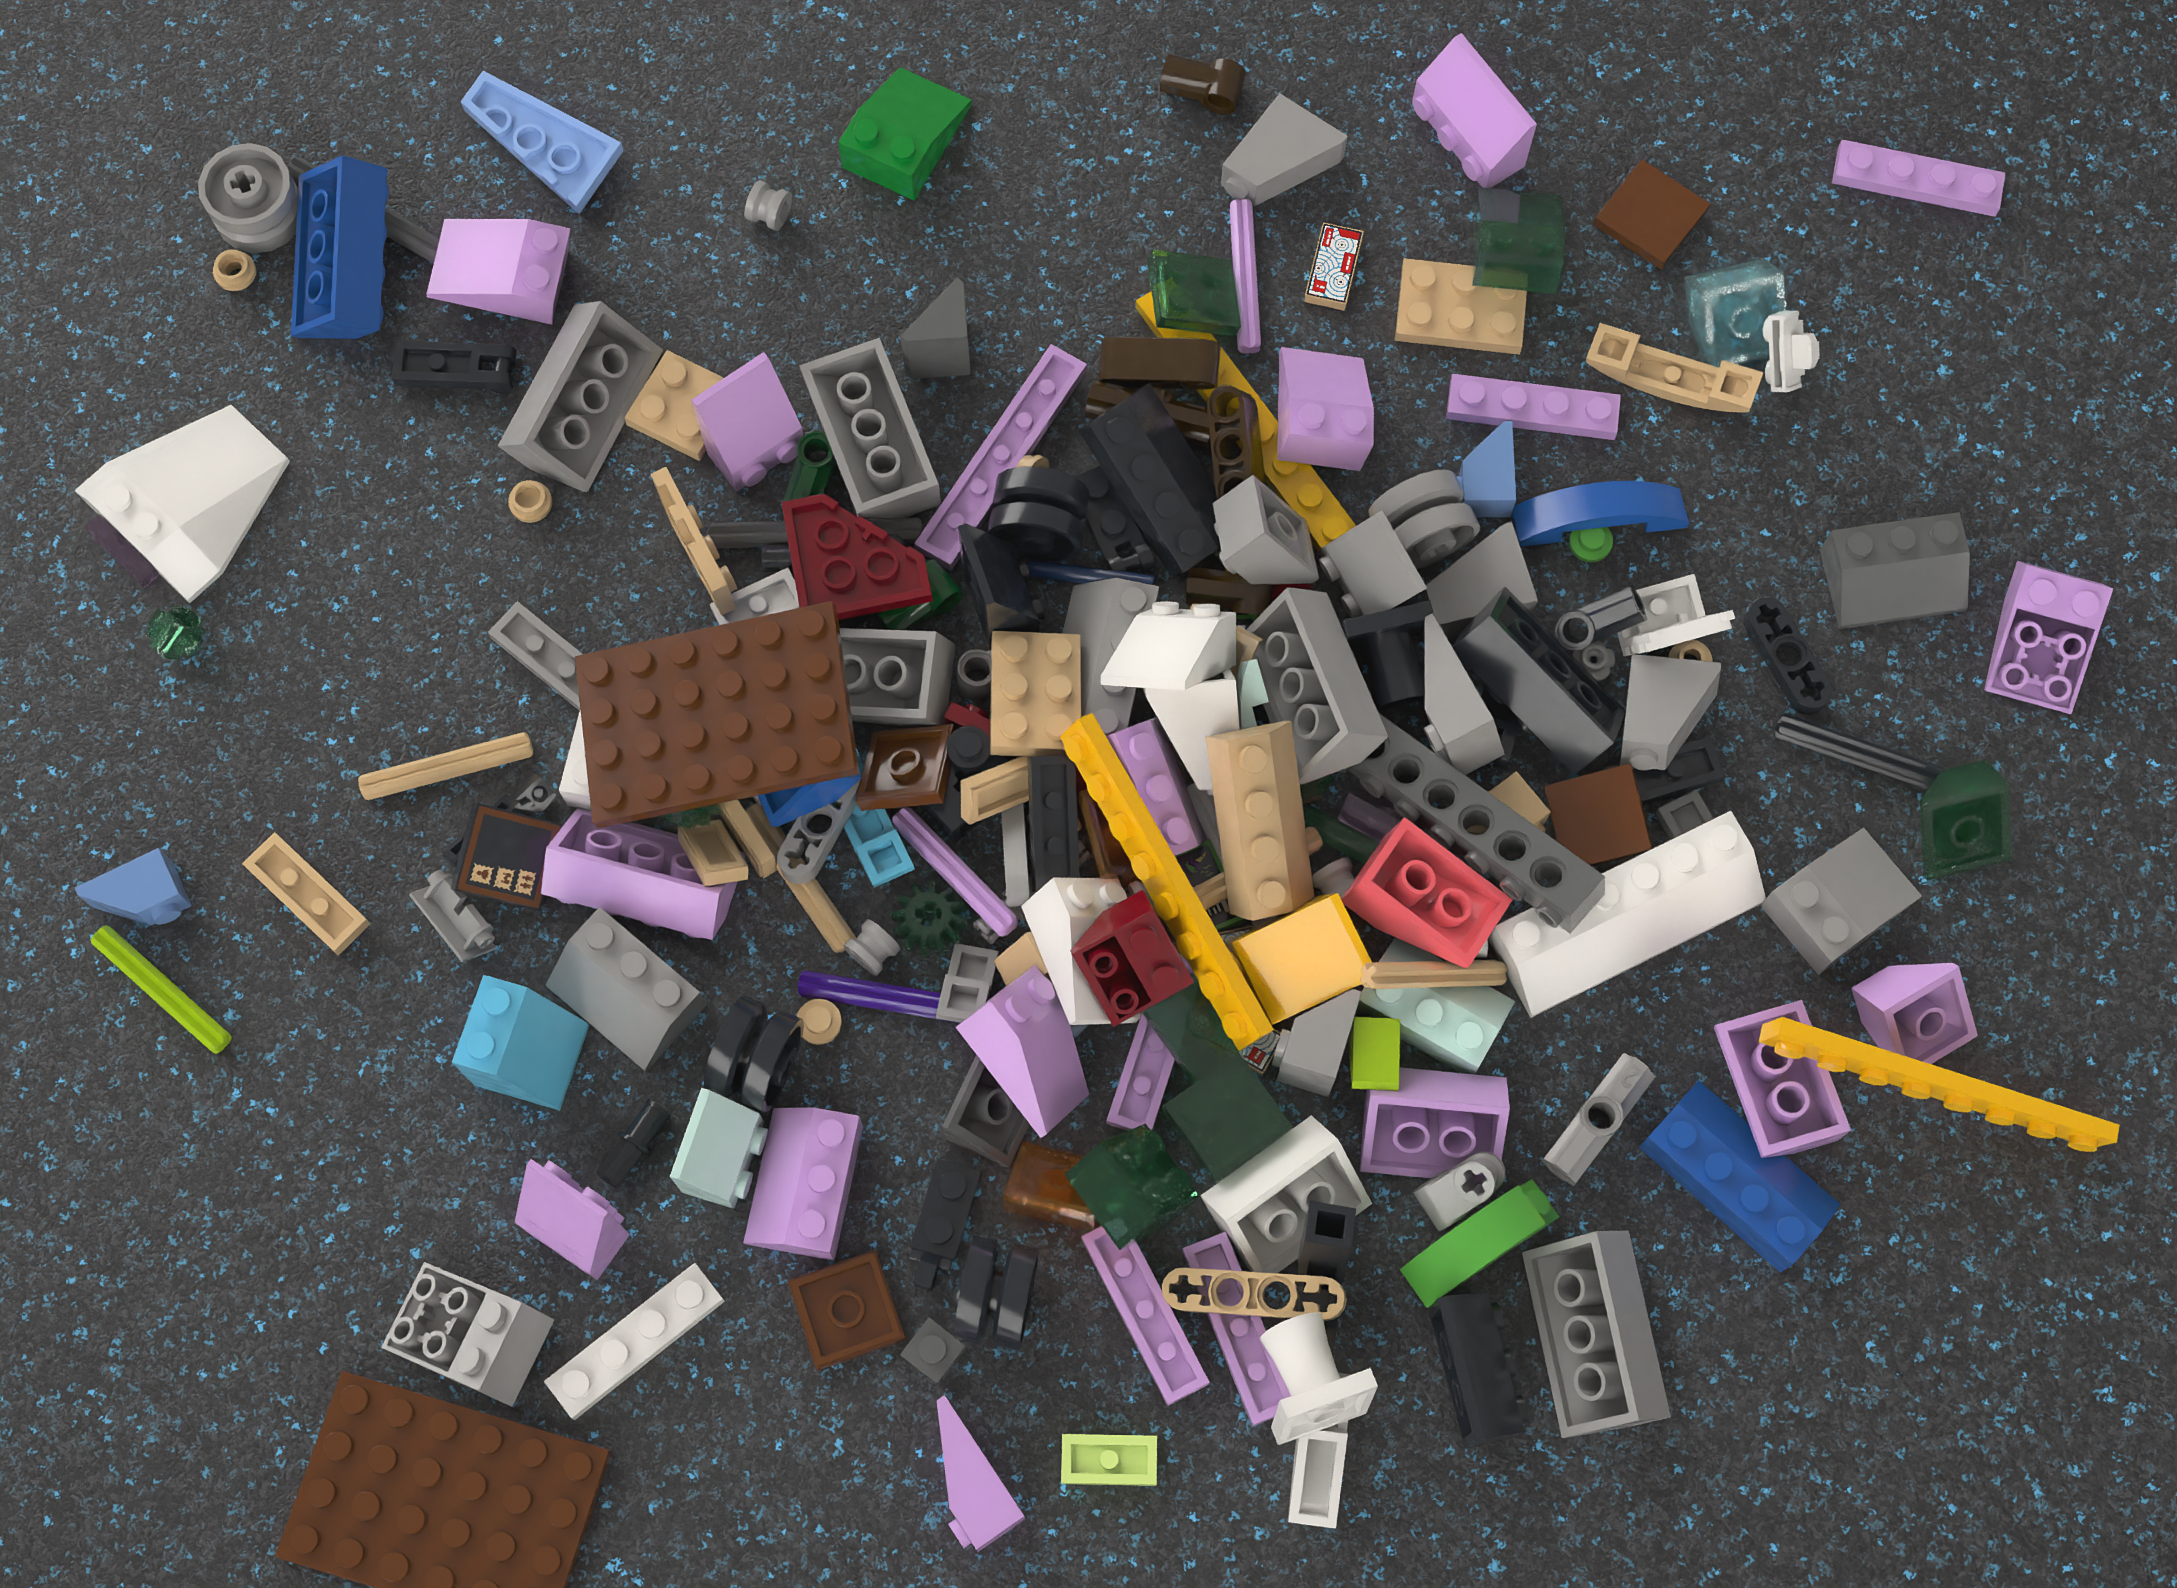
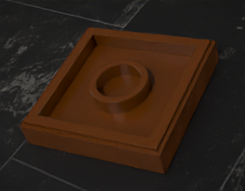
[1593,159,1710,269]
[855,724,956,811]
[1544,763,1653,867]
[788,1249,906,1371]

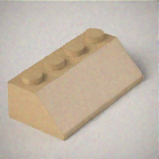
[1205,720,1314,921]

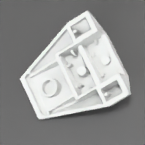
[75,405,290,603]

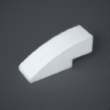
[1288,1373,1351,1528]

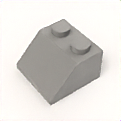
[1213,475,1319,584]
[1272,989,1362,1097]

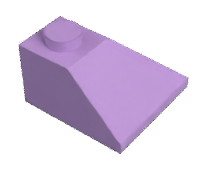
[1851,963,1978,1064]

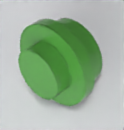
[1569,527,1613,562]

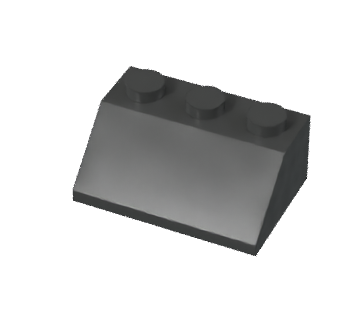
[1820,512,1970,629]

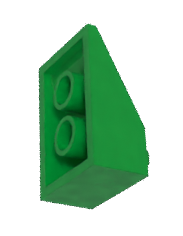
[838,67,972,201]

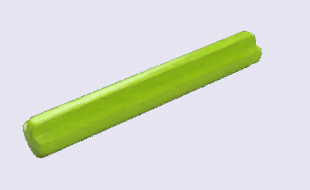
[91,925,232,1054]

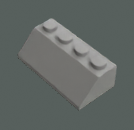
[498,301,663,492]
[799,338,941,519]
[1062,578,1159,736]
[1246,587,1388,785]
[1522,1231,1671,1438]

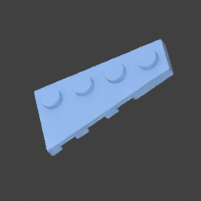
[461,71,624,214]

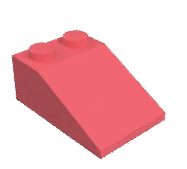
[1341,817,1513,969]

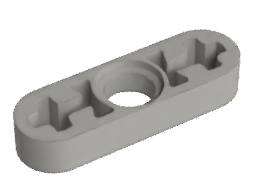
[777,780,860,884]
[1002,803,1029,907]

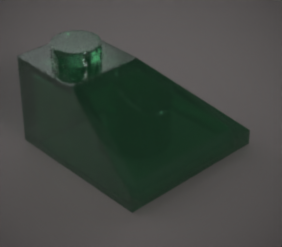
[1920,760,2011,881]

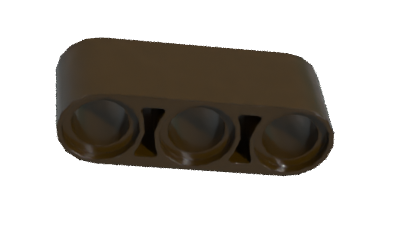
[1098,337,1221,390]
[1207,385,1266,499]

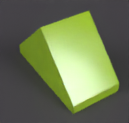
[1348,1017,1400,1091]

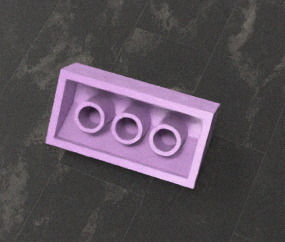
[541,808,746,940]

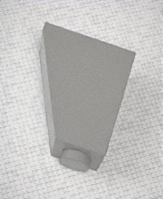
[1221,93,1348,207]
[1419,522,1538,637]
[1620,654,1721,770]

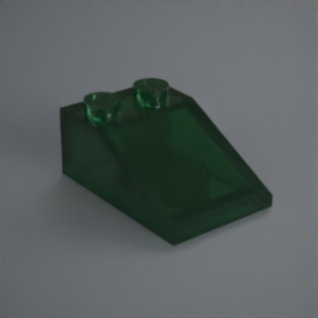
[1472,187,1565,294]

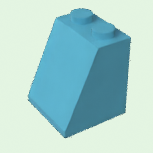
[452,975,590,1111]

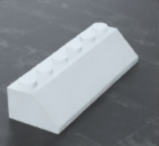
[1488,811,1766,1018]

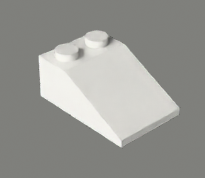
[1101,602,1236,691]
[1021,877,1140,1025]

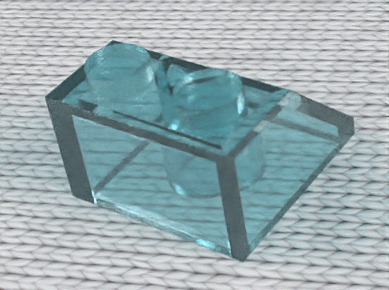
[1685,258,1786,367]

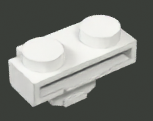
[1763,311,1819,392]

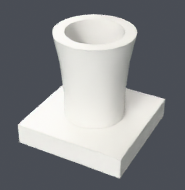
[1260,1312,1378,1445]

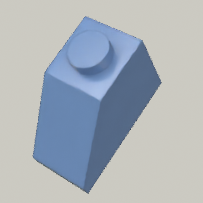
[1456,421,1516,517]
[75,848,192,926]

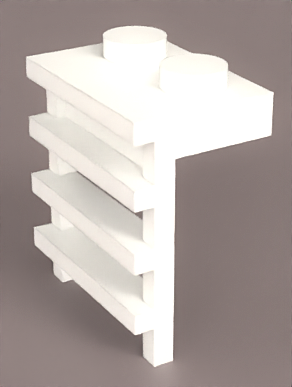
[1617,574,1735,656]

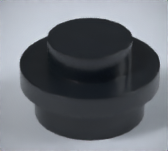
[947,726,991,770]

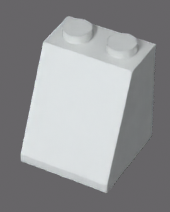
[1143,668,1240,795]

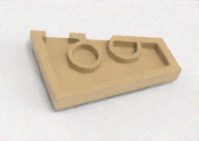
[650,467,737,616]

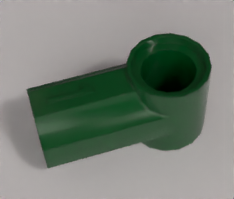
[781,431,838,513]
[873,559,964,631]

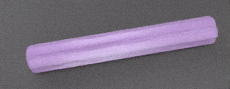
[1230,199,1261,354]
[892,807,1018,936]

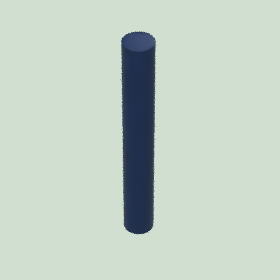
[1028,560,1157,586]

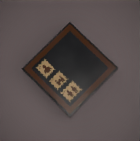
[450,802,563,911]

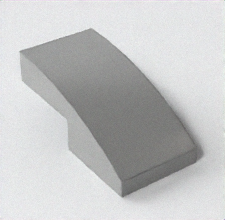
[936,943,999,1023]

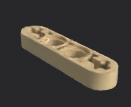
[1162,1268,1347,1321]

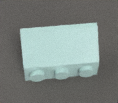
[1355,937,1515,1074]

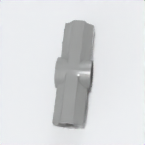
[1542,1053,1656,1186]

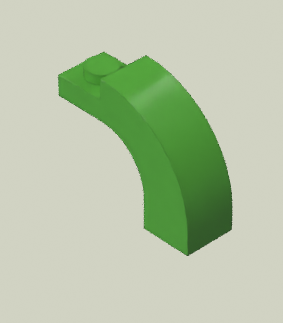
[1400,1179,1559,1308]

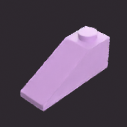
[937,1395,1025,1552]

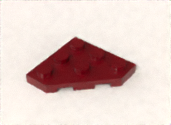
[781,494,933,620]

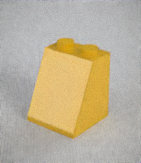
[1225,893,1372,1025]

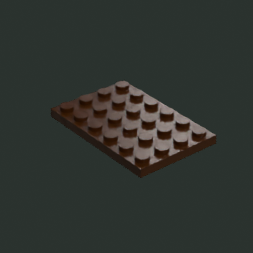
[575,601,859,828]
[275,1371,612,1588]

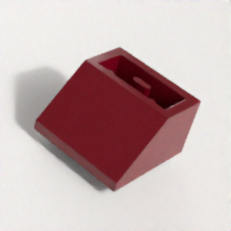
[1070,890,1194,1027]

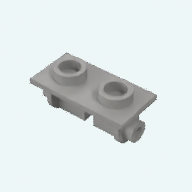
[409,870,496,962]

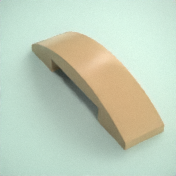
[1586,323,1763,412]

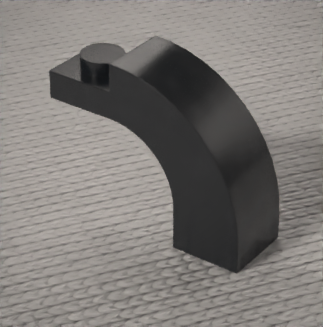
[1288,1201,1356,1356]

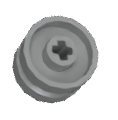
[198,143,298,253]
[1369,470,1480,569]

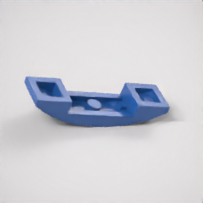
[1511,481,1689,547]

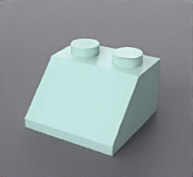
[670,1088,768,1209]

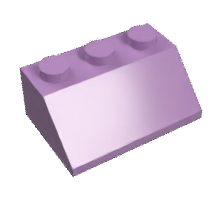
[1412,33,1537,191]
[1106,717,1207,856]
[1714,1000,1851,1158]
[1360,1068,1510,1182]
[743,1107,863,1261]

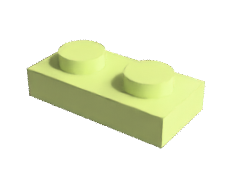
[1061,1434,1157,1486]

